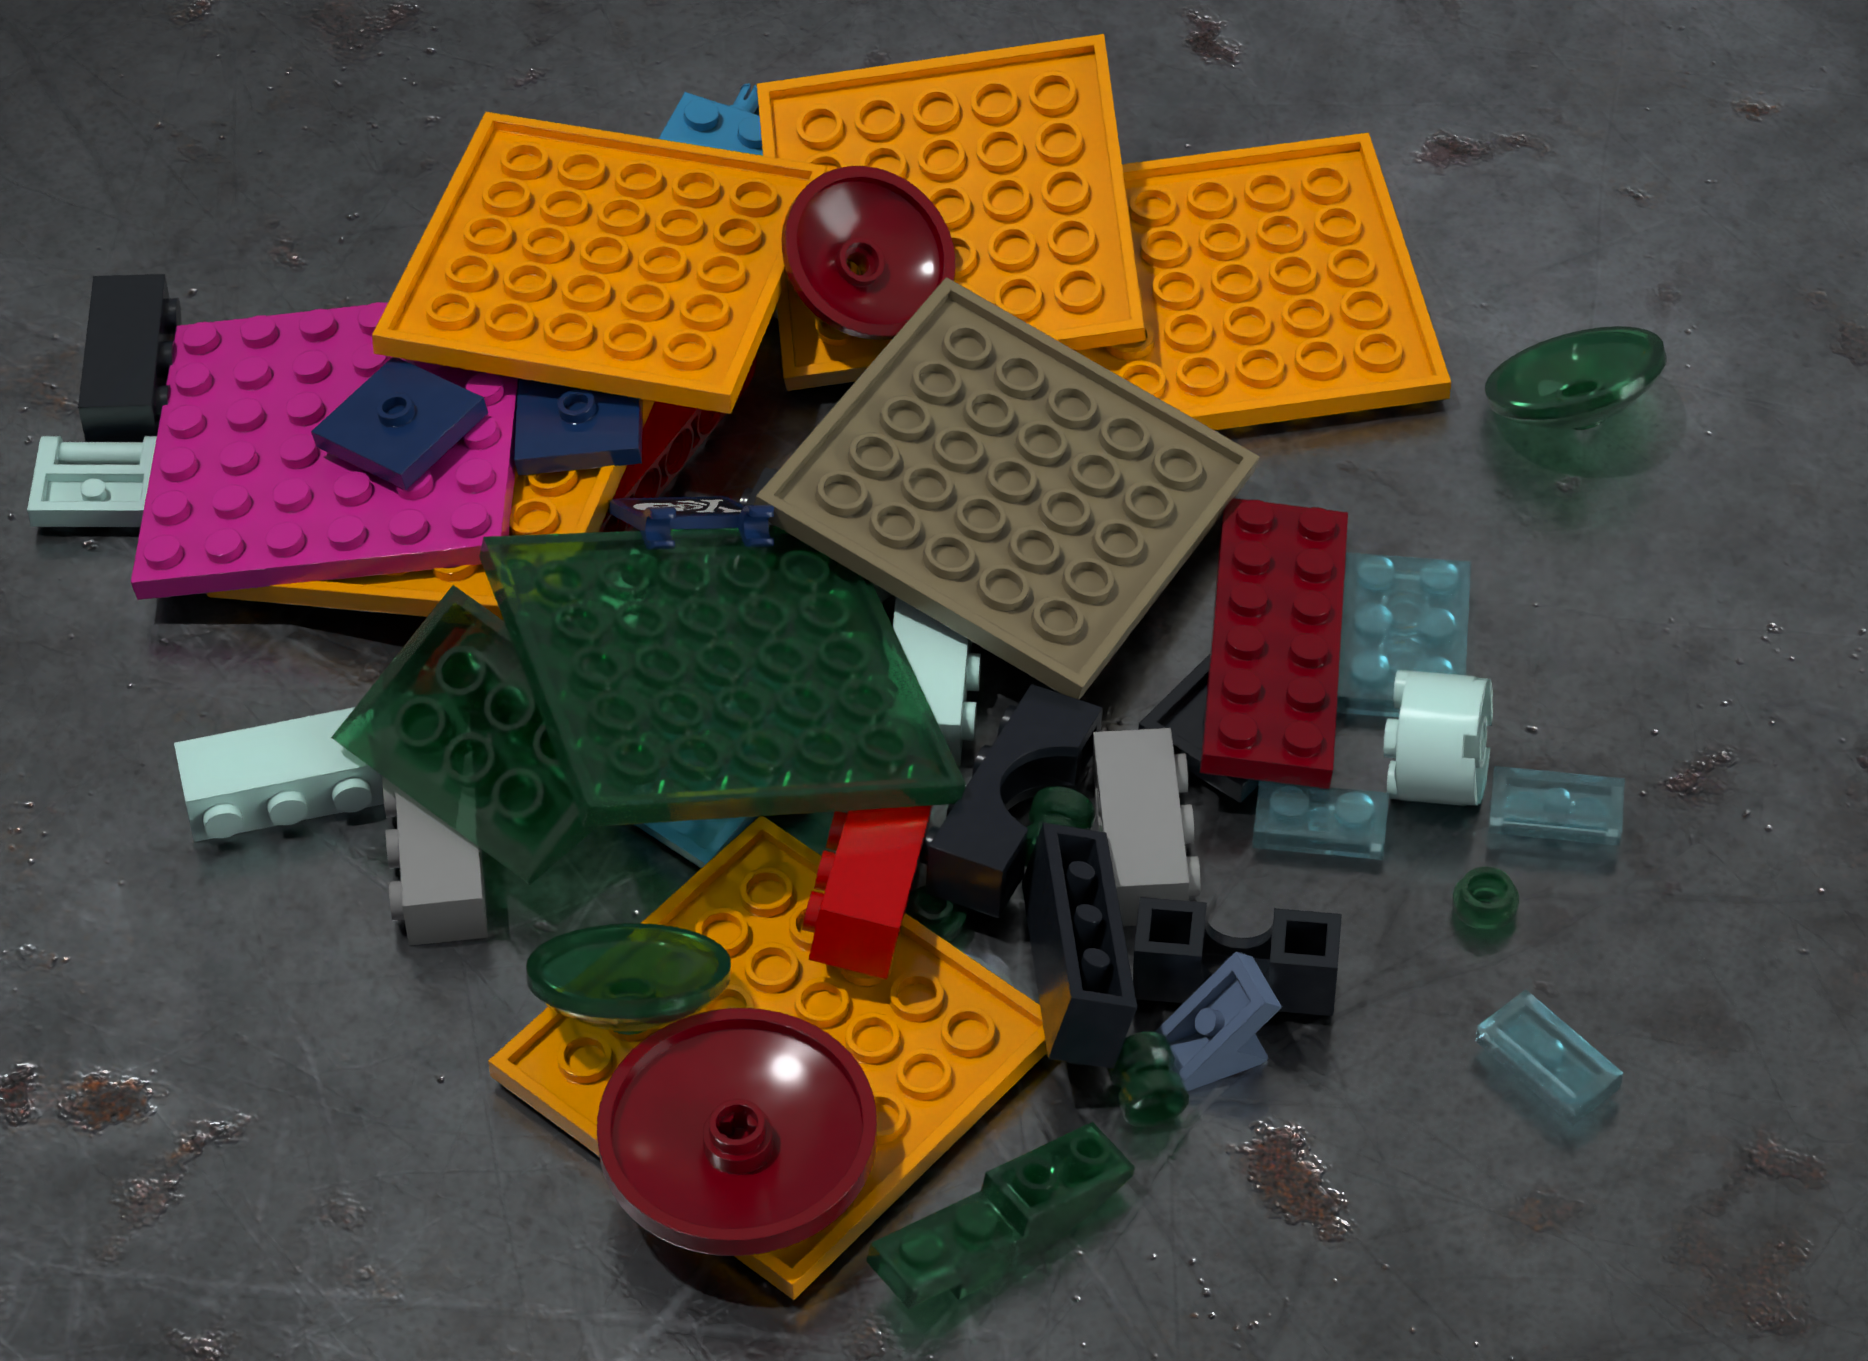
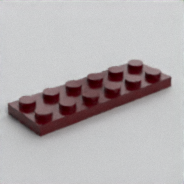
[1200,498,1348,789]

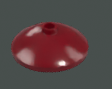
[781,166,955,340]

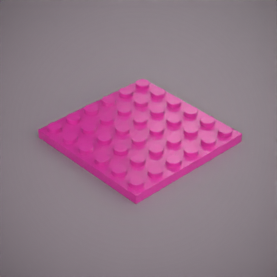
[131,302,518,600]

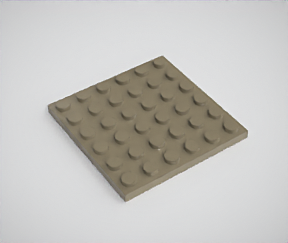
[754,277,1260,700]

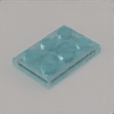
[1337,552,1471,717]

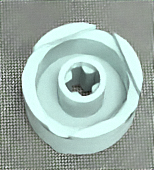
[1384,670,1493,806]

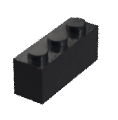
[78,274,181,442]

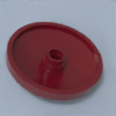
[597,1008,877,1256]

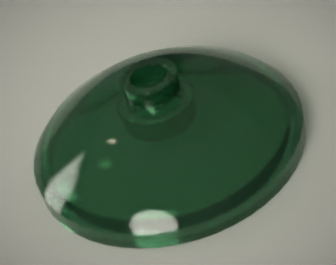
[1485,326,1667,430]
[526,923,731,1035]

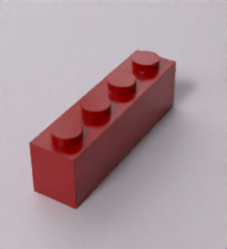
[802,749,942,979]

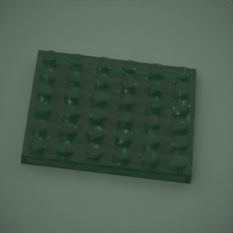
[479,526,966,827]

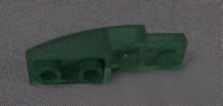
[866,1122,1136,1309]

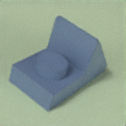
[1147,952,1282,1093]

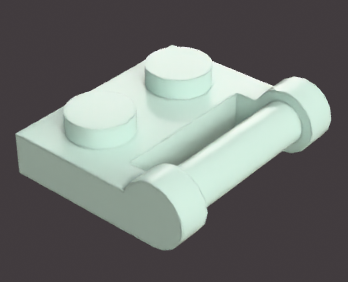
[27,436,157,527]

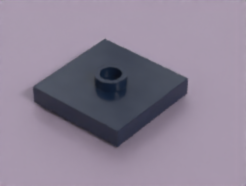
[311,357,488,490]
[514,378,643,476]

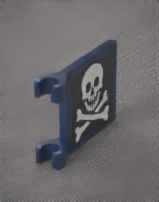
[607,496,774,550]

